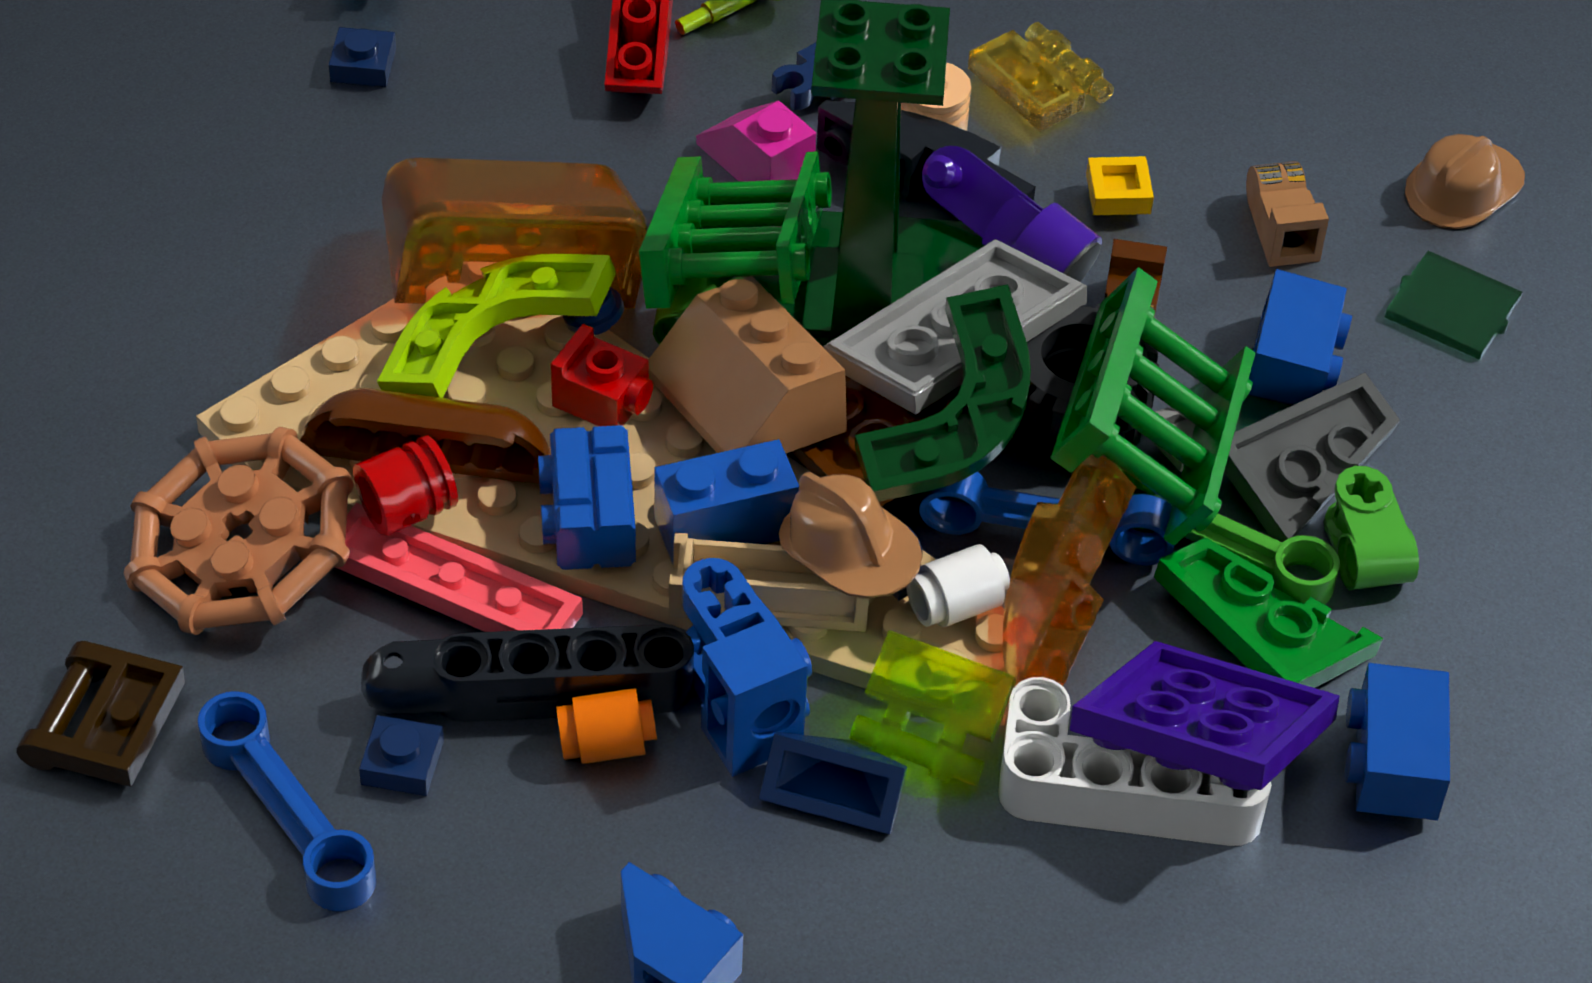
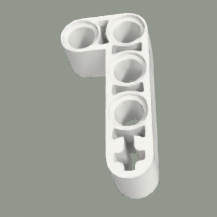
[998,677,1272,846]

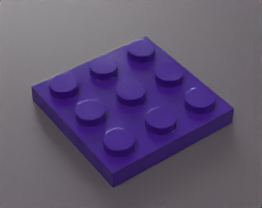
[1069,641,1340,790]

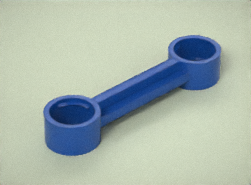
[919,472,1174,566]
[198,691,376,911]

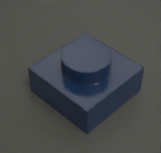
[328,27,396,87]
[359,715,444,796]

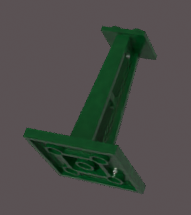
[753,0,985,348]

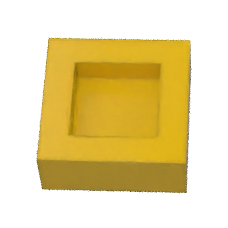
[1086,156,1154,216]

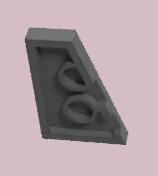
[1224,372,1400,542]

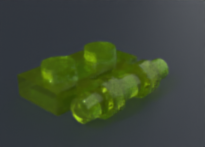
[849,630,1017,786]

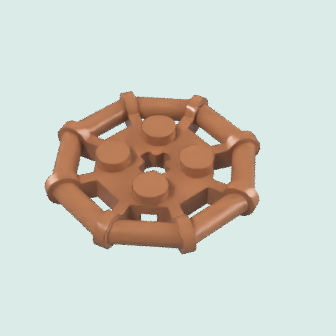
[123,427,354,635]

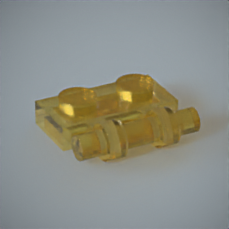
[968,22,1114,132]

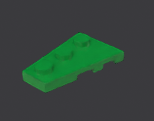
[1154,537,1383,688]

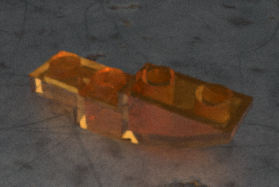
[1002,455,1136,686]

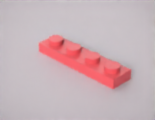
[335,502,583,632]

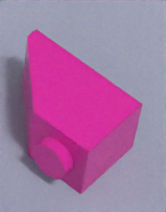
[696,100,816,182]

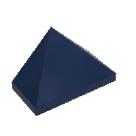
[759,732,907,835]

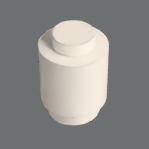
[906,544,1010,627]

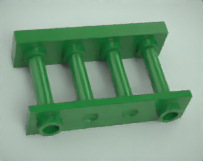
[639,151,832,309]
[1051,267,1255,546]

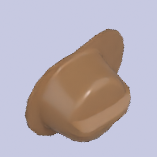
[1405,134,1525,229]
[778,472,923,599]

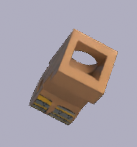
[1246,161,1329,267]

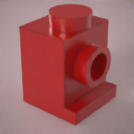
[551,324,653,426]

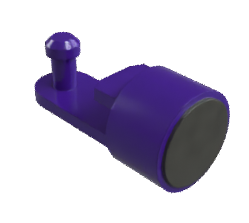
[922,146,1102,282]

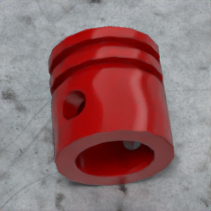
[353,435,458,536]

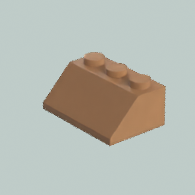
[648,276,847,453]

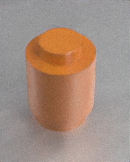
[556,688,657,764]

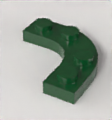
[854,284,1031,502]

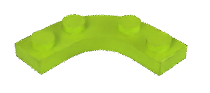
[377,254,616,398]

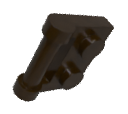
[16,641,185,787]

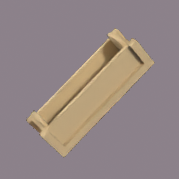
[668,533,869,632]

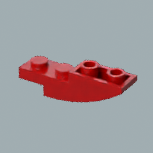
[604,0,673,94]

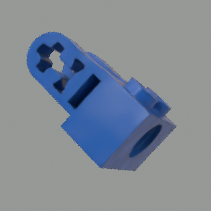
[682,558,812,777]

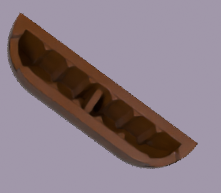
[300,388,551,485]

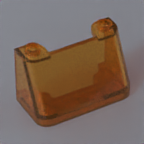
[382,158,648,309]

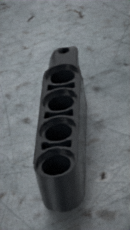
[361,624,694,722]

